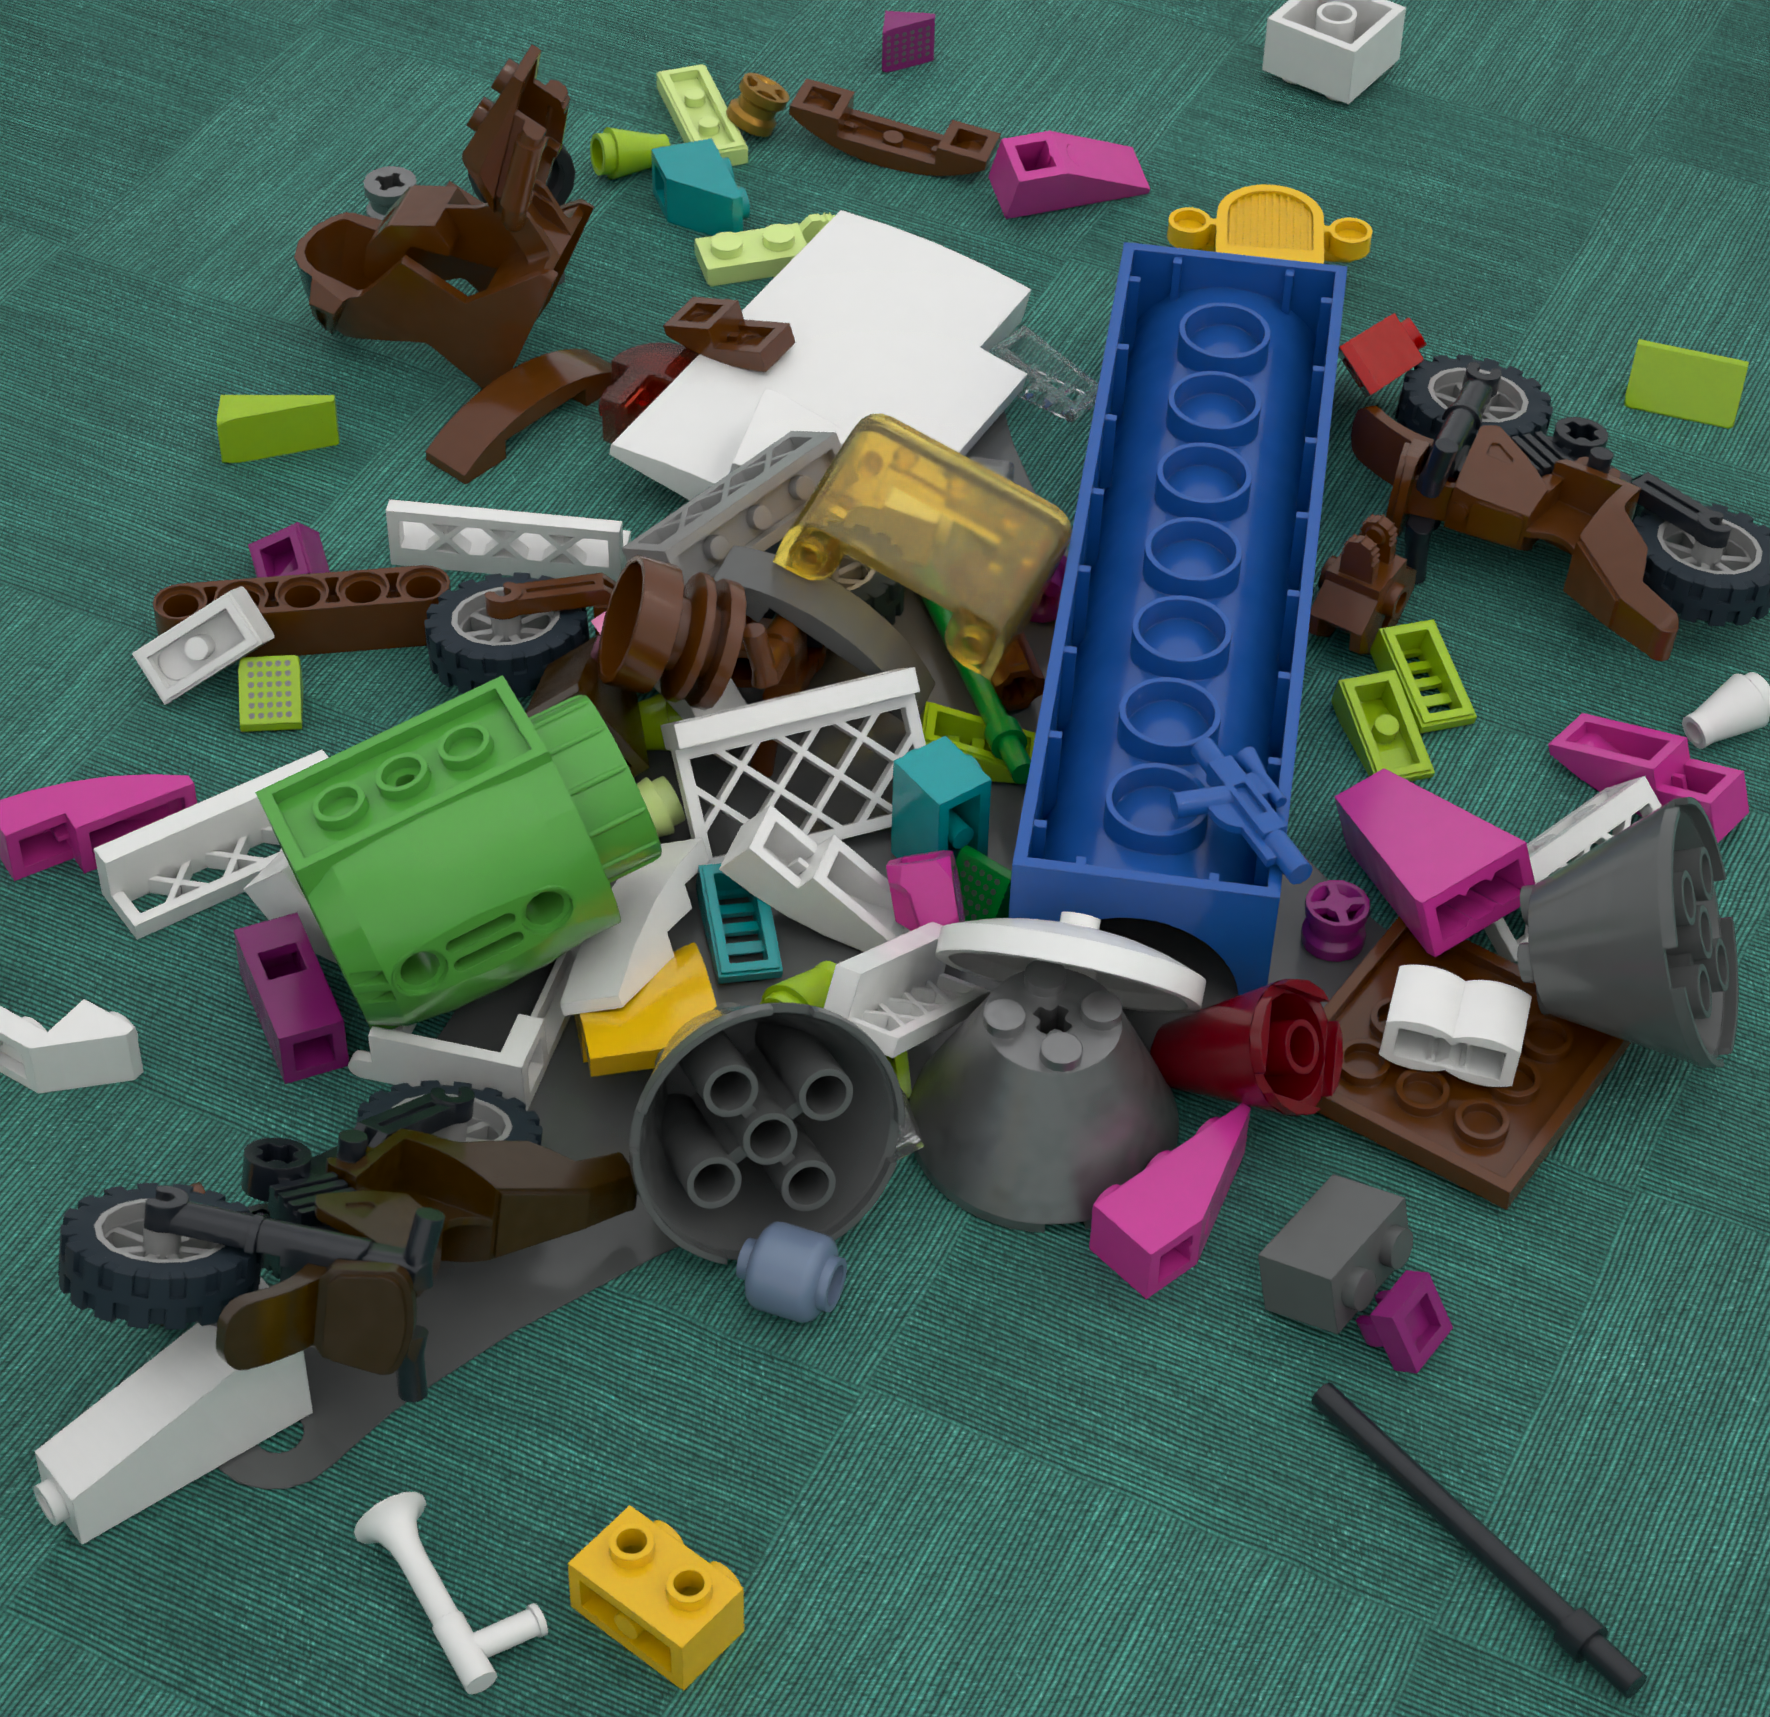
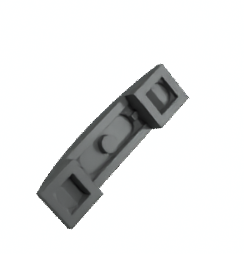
[713,545,936,721]

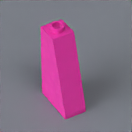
[1334,768,1535,957]

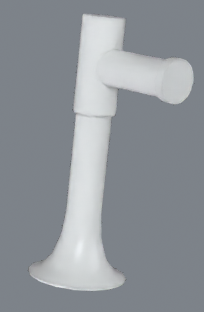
[354,1492,548,1694]

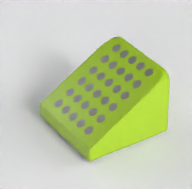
[238,655,304,732]

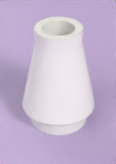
[1682,672,1770,749]

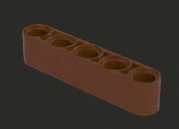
[153,565,451,657]

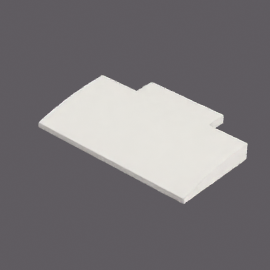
[609,210,1031,534]

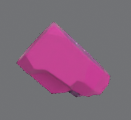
[886,850,965,931]

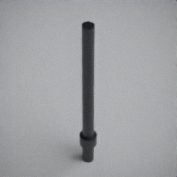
[1311,1383,1647,1699]

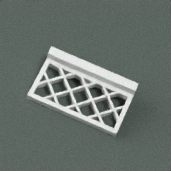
[660,667,926,865]

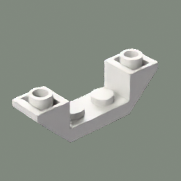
[0,999,144,1094]

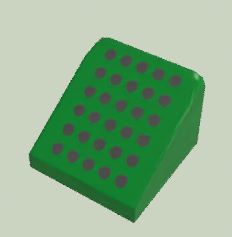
[956,845,1012,921]

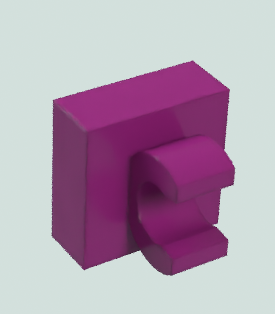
[1356,1270,1453,1373]

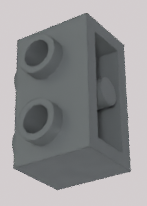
[1258,1174,1413,1335]

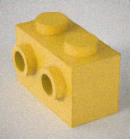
[568,1505,744,1691]

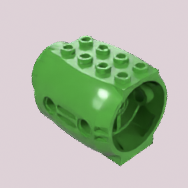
[255,675,662,1030]

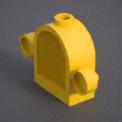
[1167,184,1372,264]

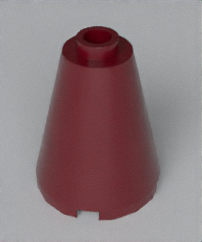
[1150,979,1343,1116]

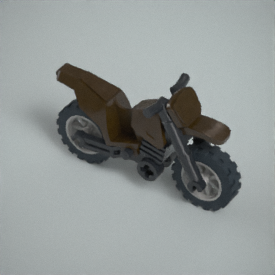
[58,1080,638,1402]

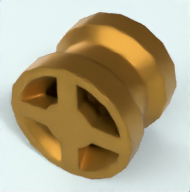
[726,73,789,137]

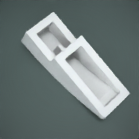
[719,805,910,952]

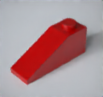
[1338,313,1427,398]

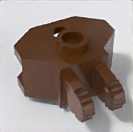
[1309,514,1417,655]

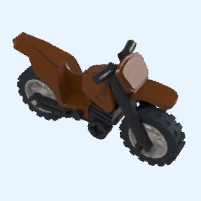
[1351,355,1770,661]

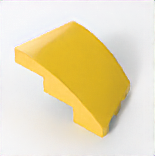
[574,942,717,1077]

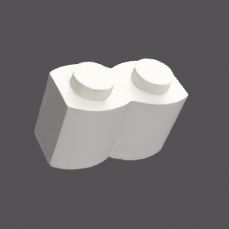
[1379,964,1532,1087]

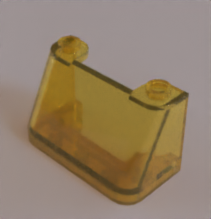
[773,413,1072,680]

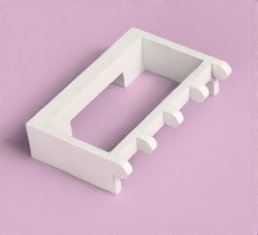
[348,943,582,1112]

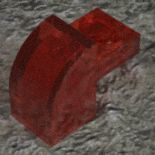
[598,343,699,444]

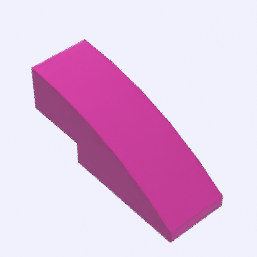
[1548,713,1749,843]
[0,774,197,881]

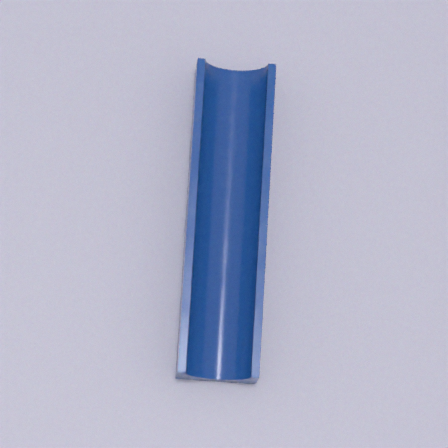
[1008,242,1348,996]

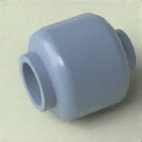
[736,1222,847,1323]

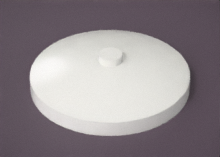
[935,912,1206,1014]

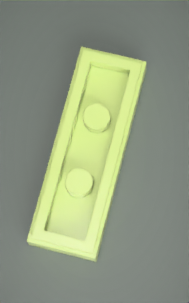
[656,64,748,166]

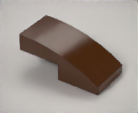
[663,297,796,372]

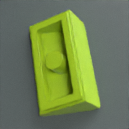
[1624,339,1749,429]

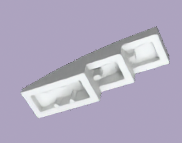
[560,837,710,1016]

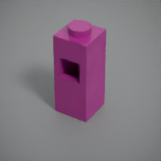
[234,913,349,1084]

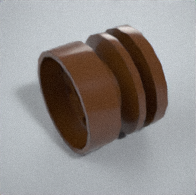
[598,555,747,710]

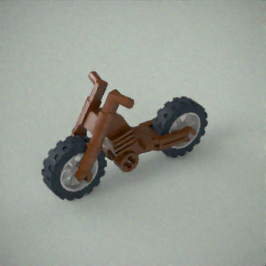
[424,525,904,778]

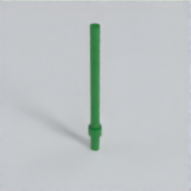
[909,562,1031,784]

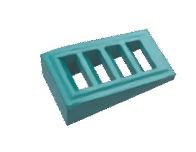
[695,863,783,984]

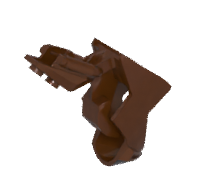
[294,44,595,389]

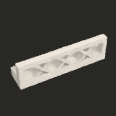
[386,499,631,582]
[94,750,329,940]
[1484,776,1661,962]
[823,922,991,1058]

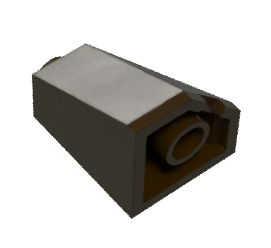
[526,635,650,777]

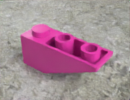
[988,131,1150,219]
[1089,1103,1251,1299]

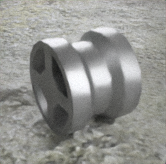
[364,166,417,220]

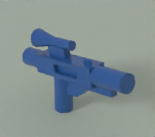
[1170,738,1313,884]

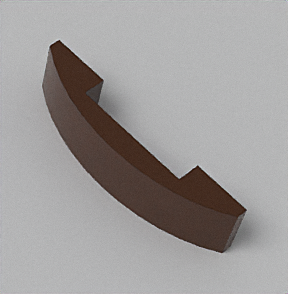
[789,78,1001,176]
[425,349,626,485]

